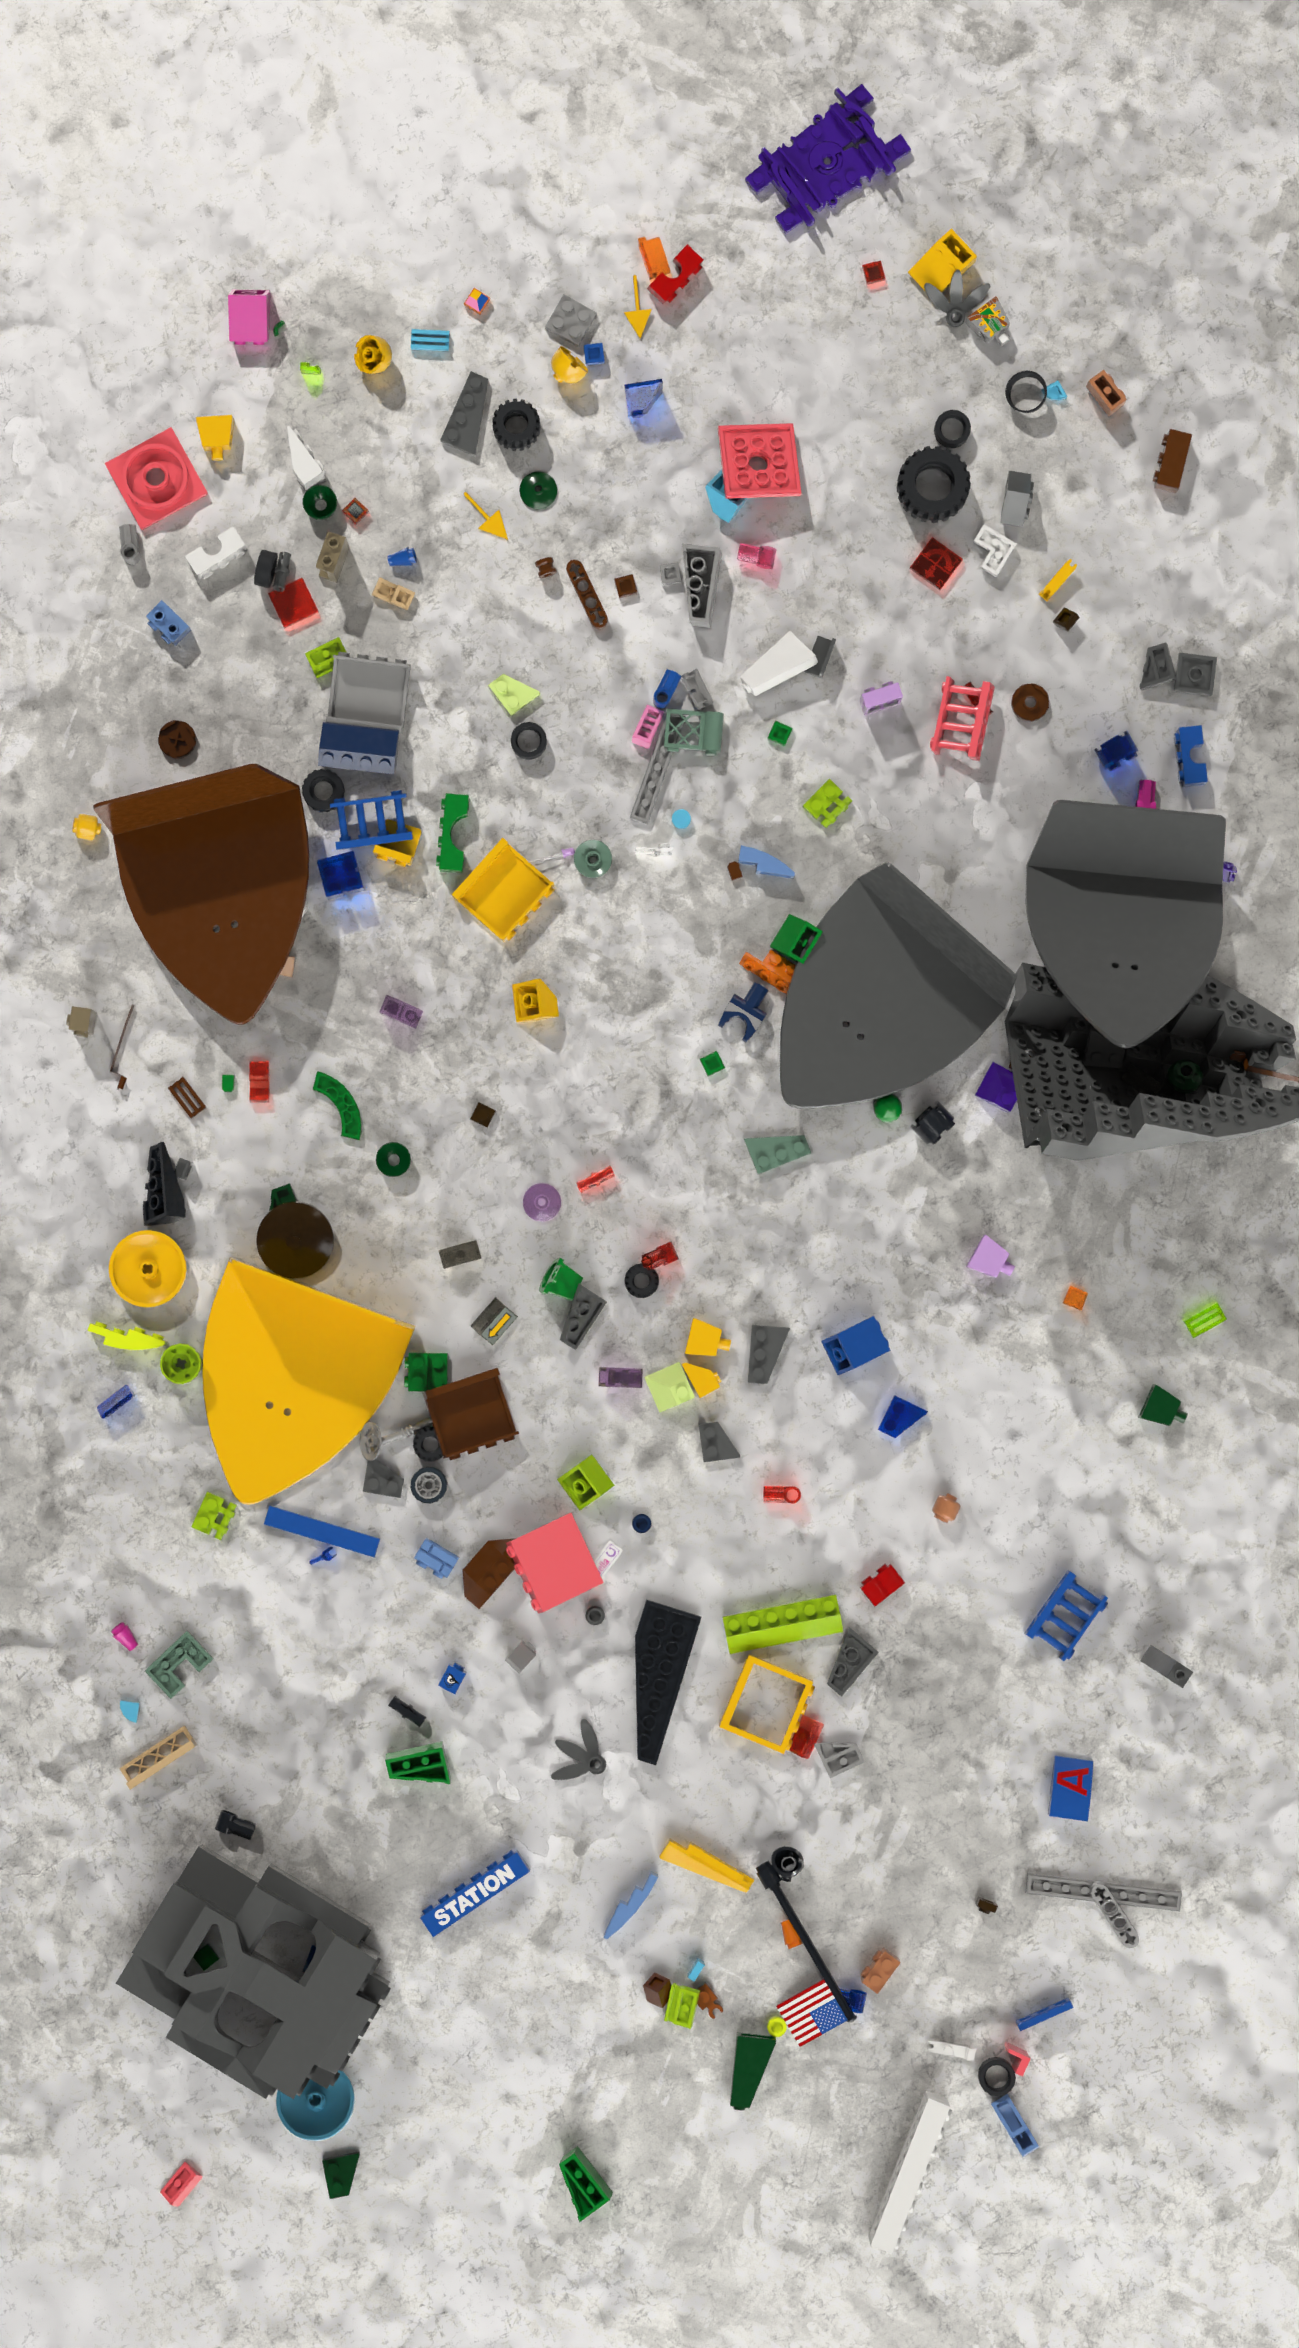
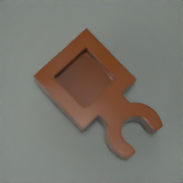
[697,1982,723,2019]

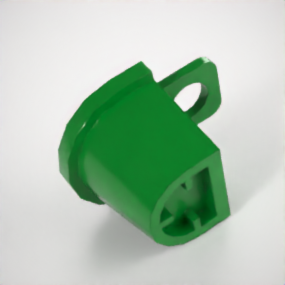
[539,1258,583,1301]

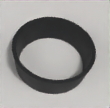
[1005,370,1047,413]

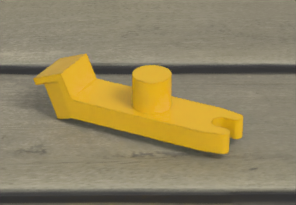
[1038,559,1077,602]

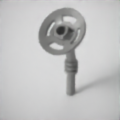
[360,1417,432,1461]

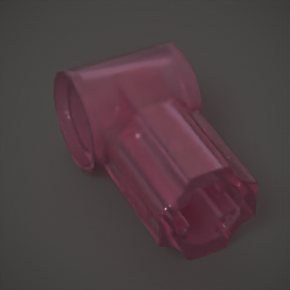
[737,543,777,569]

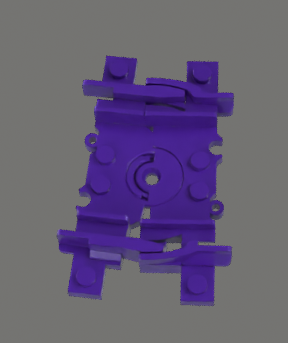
[745,84,911,234]

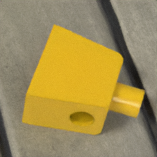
[196,415,234,461]
[685,1318,731,1356]

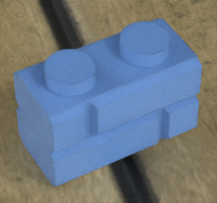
[414,1538,460,1579]

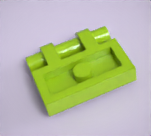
[803,779,852,828]
[191,1492,237,1540]

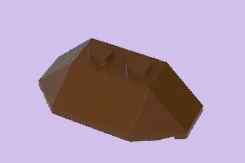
[463,1538,516,1609]

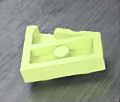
[488,674,541,716]

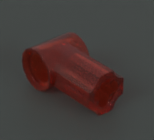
[641,1241,679,1271]
[763,1486,801,1504]

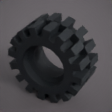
[624,1263,659,1298]
[413,1427,443,1462]

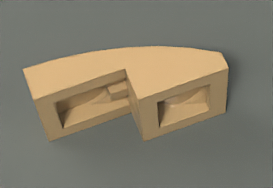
[371,577,415,610]

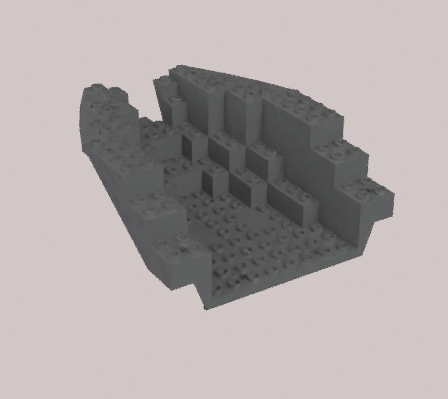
[1004,962,1299,1161]

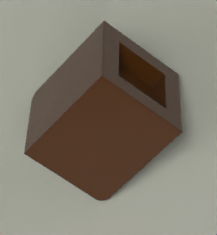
[643,1972,671,2008]

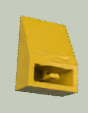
[908,228,977,292]

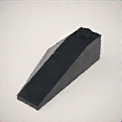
[143,1142,186,1226]

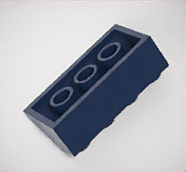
[318,722,399,775]

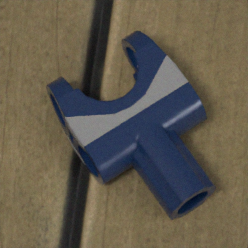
[718,982,769,1043]

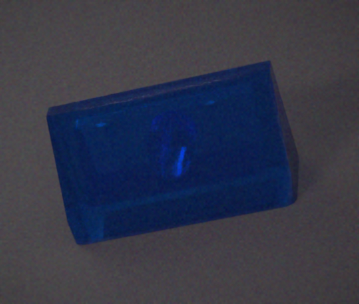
[97,1385,135,1419]

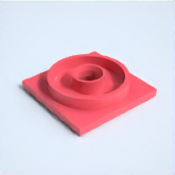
[717,423,801,499]
[105,427,208,530]

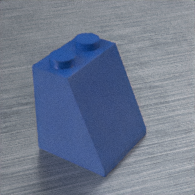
[821,1316,891,1375]

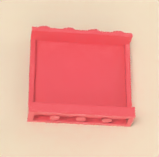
[506,1513,604,1613]

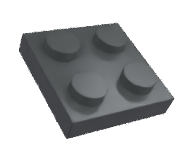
[1174,652,1217,696]

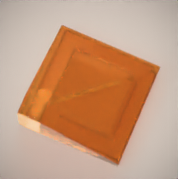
[1063,1286,1088,1311]

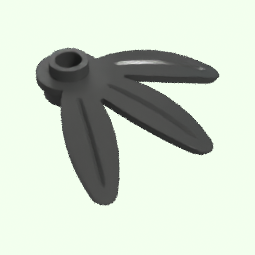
[924,270,991,327]
[551,1719,607,1780]

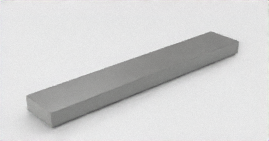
[630,714,686,825]

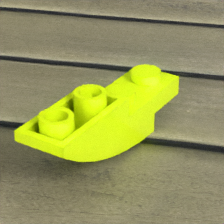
[87,1321,167,1350]

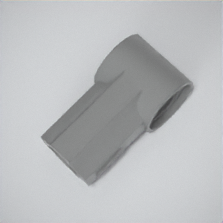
[119,524,141,565]

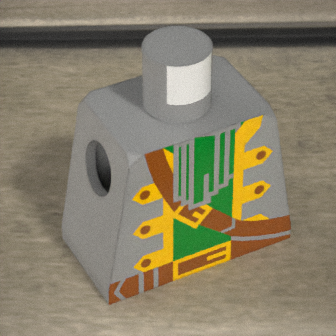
[965,296,1010,346]

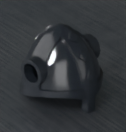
[771,1846,804,1882]

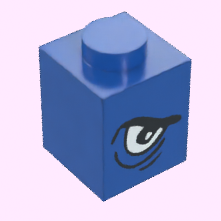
[438,1663,467,1694]

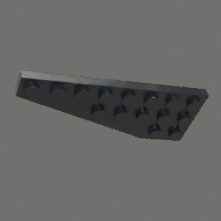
[635,1599,702,1765]

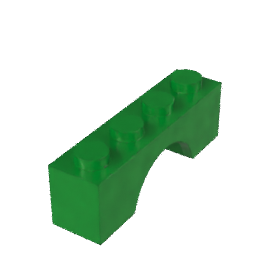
[436,793,470,874]

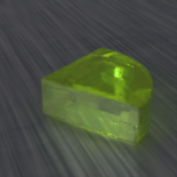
[300,362,321,375]

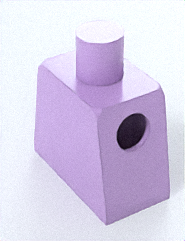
[966,1235,1015,1277]

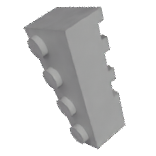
[682,543,722,628]

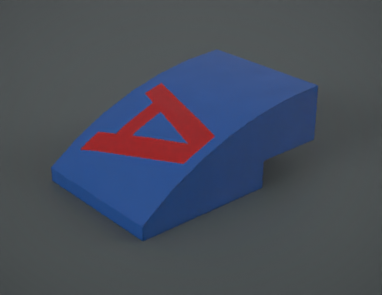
[1048,1756,1093,1822]

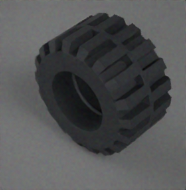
[492,398,540,451]

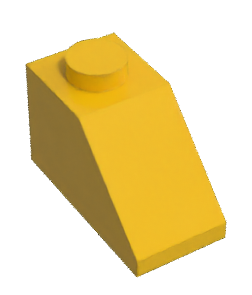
[682,1362,722,1398]

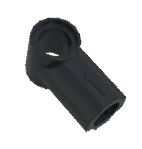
[215,1810,256,1840]

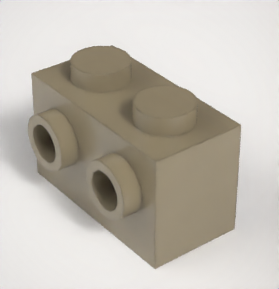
[66,1006,97,1038]

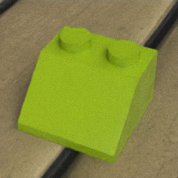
[557,1454,615,1511]

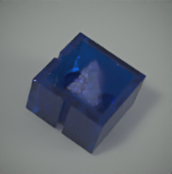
[316,851,365,900]

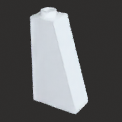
[740,631,818,696]

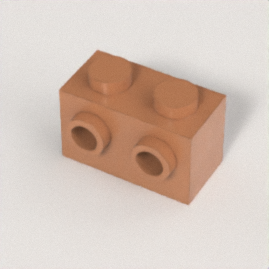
[1086,370,1127,417]
[861,1947,901,1994]

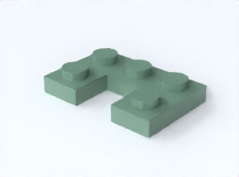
[145,1630,214,1699]

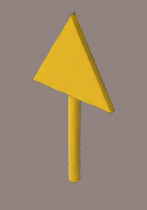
[624,275,652,339]
[464,492,508,540]

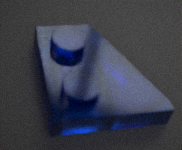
[877,1395,928,1438]

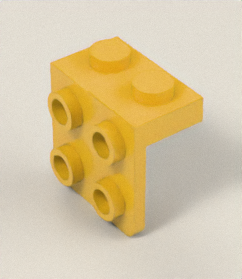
[373,819,422,867]

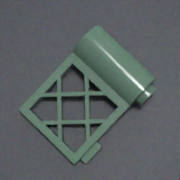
[664,709,724,756]

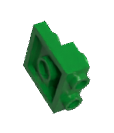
[404,1353,448,1392]

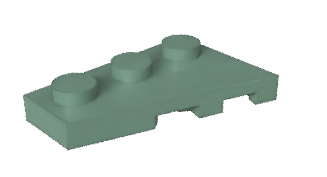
[744,1135,811,1174]

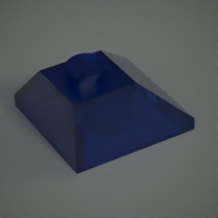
[624,379,663,418]

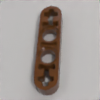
[566,560,608,630]

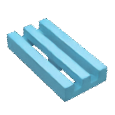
[411,329,450,351]

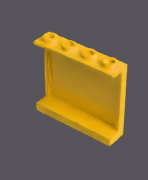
[452,838,555,942]

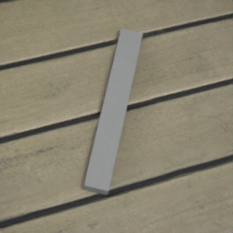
[1025,1873,1182,1912]

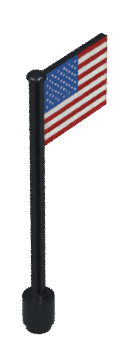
[756,1860,857,2047]

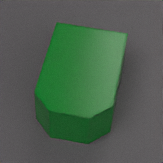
[222,1075,235,1093]

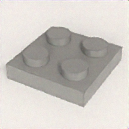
[545,294,597,347]

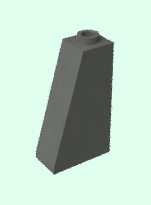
[1140,1645,1193,1688]

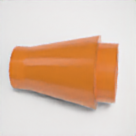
[781,1920,803,1949]

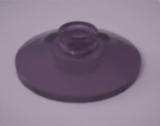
[523,1183,561,1221]

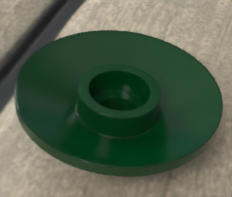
[519,471,557,509]

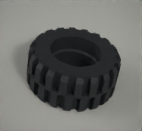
[897,446,971,523]

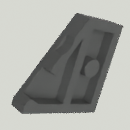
[1139,642,1177,691]
[699,1422,740,1462]

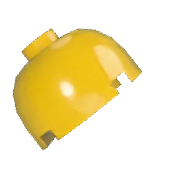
[354,335,392,374]
[551,346,588,384]

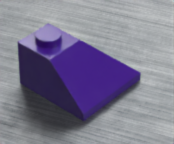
[975,1062,1017,1113]

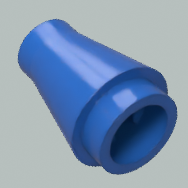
[387,547,417,566]

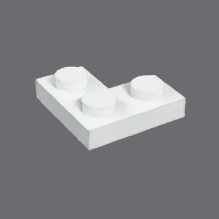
[974,525,1016,578]

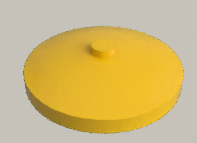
[109,1230,187,1307]

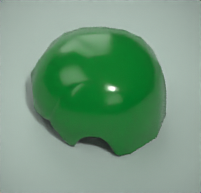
[873,1094,902,1123]

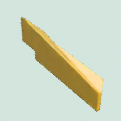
[659,1839,754,1893]

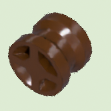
[535,557,557,578]

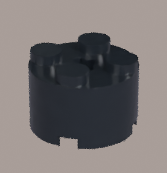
[910,1101,955,1145]

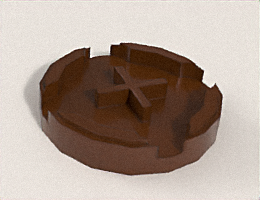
[158,720,196,759]

